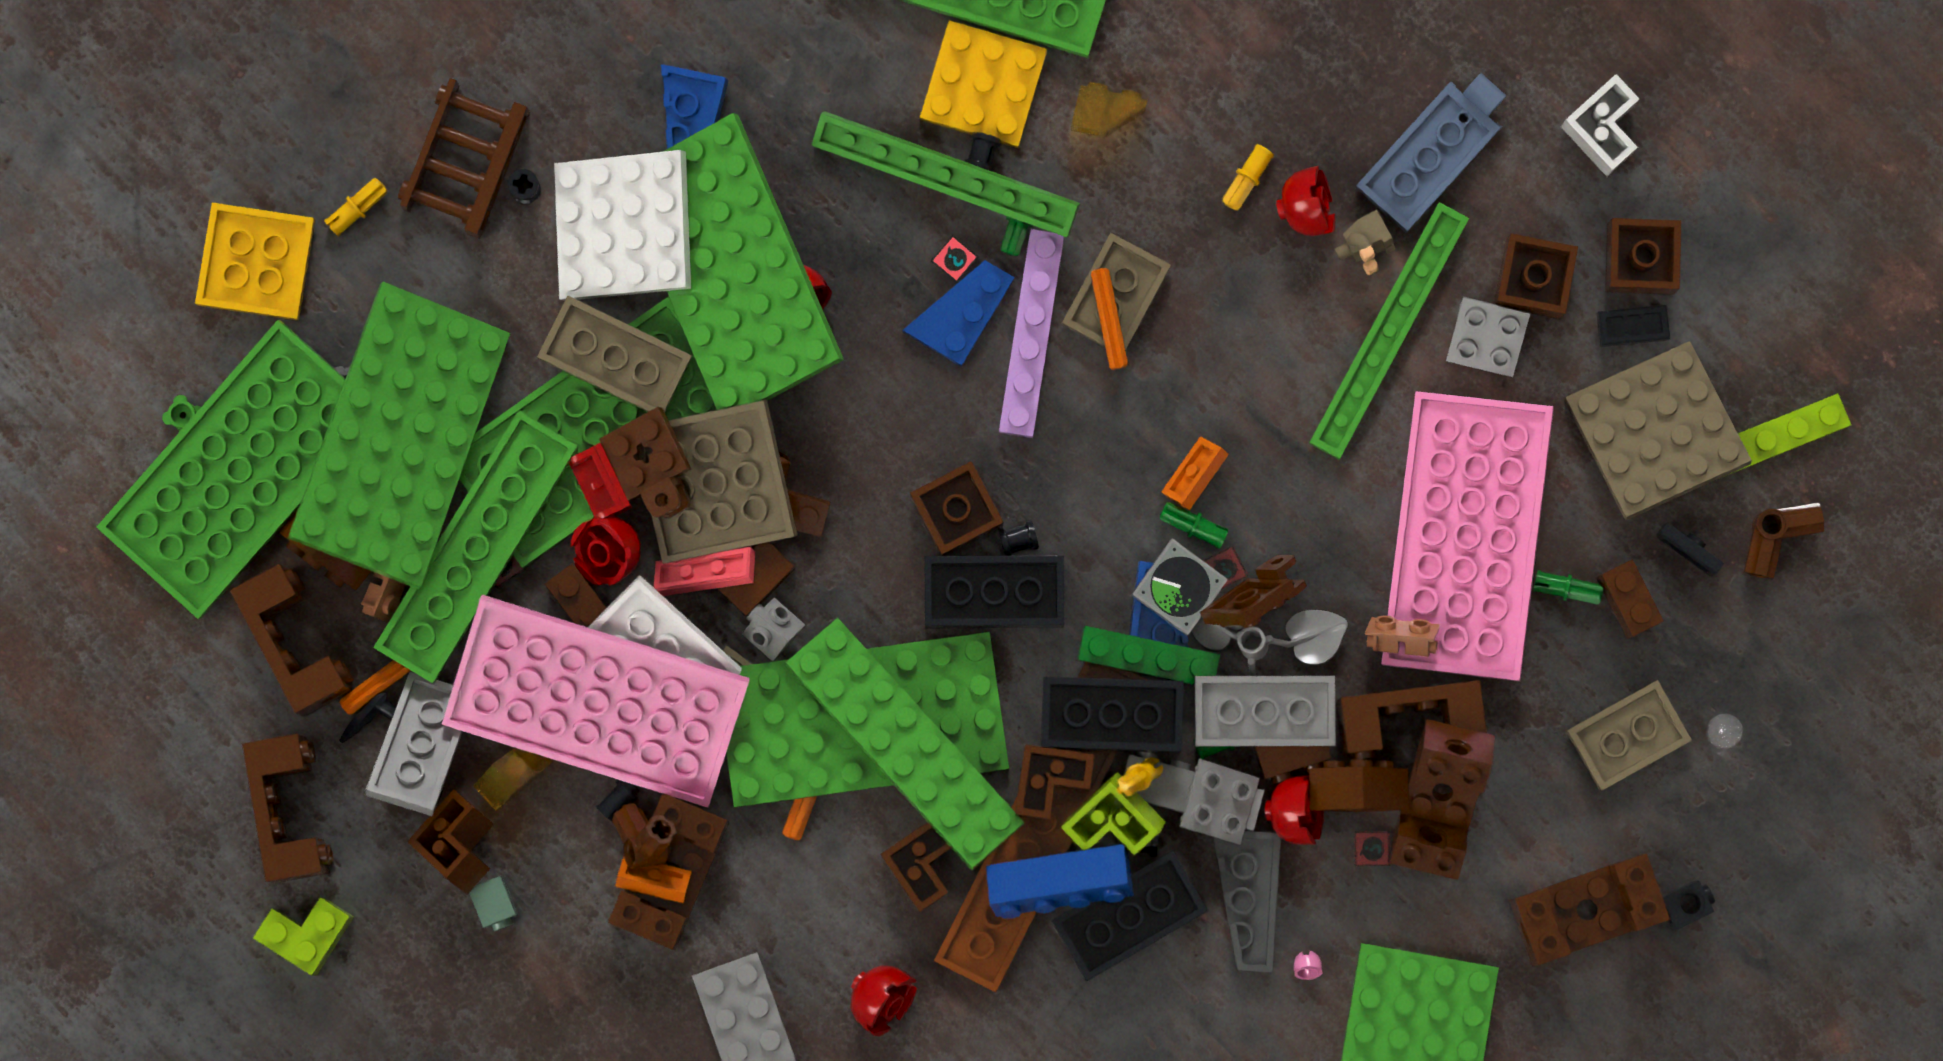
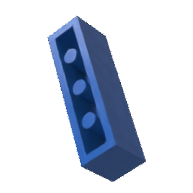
[986,844,1134,919]

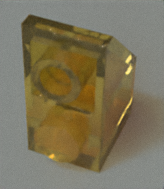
[1071,82,1148,138]
[473,748,555,812]

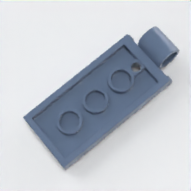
[1355,73,1507,233]

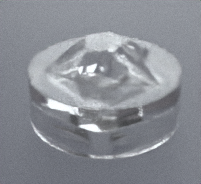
[1706,714,1743,749]

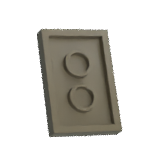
[1062,233,1171,351]
[1566,680,1692,791]

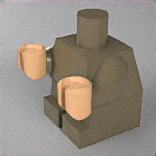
[1334,210,1395,275]

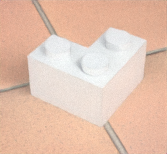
[1561,74,1639,177]

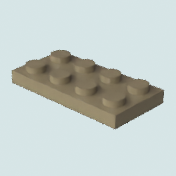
[537,296,692,412]

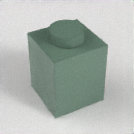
[470,876,518,932]

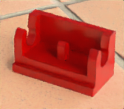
[569,442,632,518]

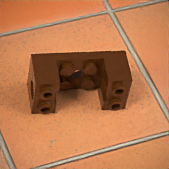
[230,564,354,717]
[1336,680,1487,760]
[1390,719,1495,880]
[242,733,334,884]
[608,793,729,950]
[1509,853,1670,966]

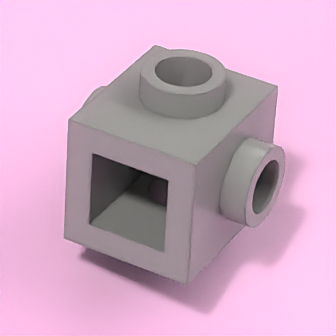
[742,598,805,661]

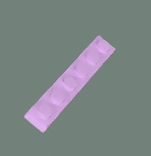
[999,229,1064,438]

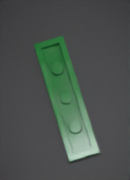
[1077,626,1220,685]

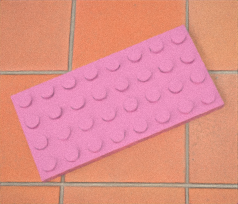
[1381,391,1554,682]
[442,595,750,807]

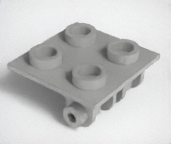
[1446,297,1530,377]
[1180,759,1259,845]

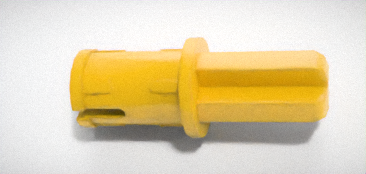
[1222,144,1275,211]
[324,178,388,237]
[1116,757,1163,797]

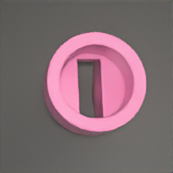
[1294,951,1322,980]

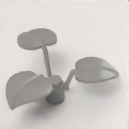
[1191,593,1348,676]

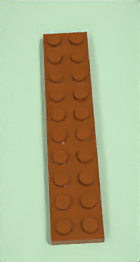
[934,662,1148,992]

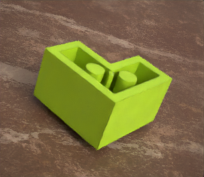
[1061,772,1165,855]
[253,897,354,976]

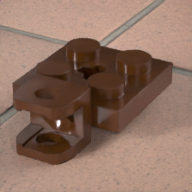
[599,407,691,518]
[1200,554,1307,628]

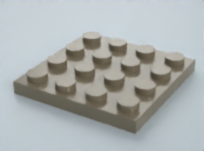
[1565,341,1752,521]
[638,399,797,564]

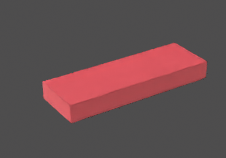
[654,547,755,596]

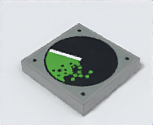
[1131,538,1228,636]

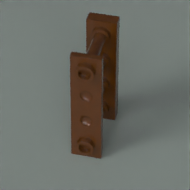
[398,78,530,239]

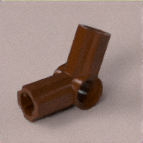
[1743,503,1824,580]
[612,803,677,869]

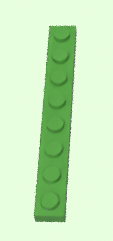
[812,111,1080,237]
[1309,202,1469,460]

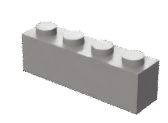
[1123,752,1264,831]

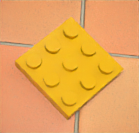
[920,20,1047,148]
[195,203,315,321]

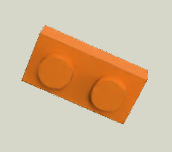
[1161,436,1229,510]
[615,856,692,903]

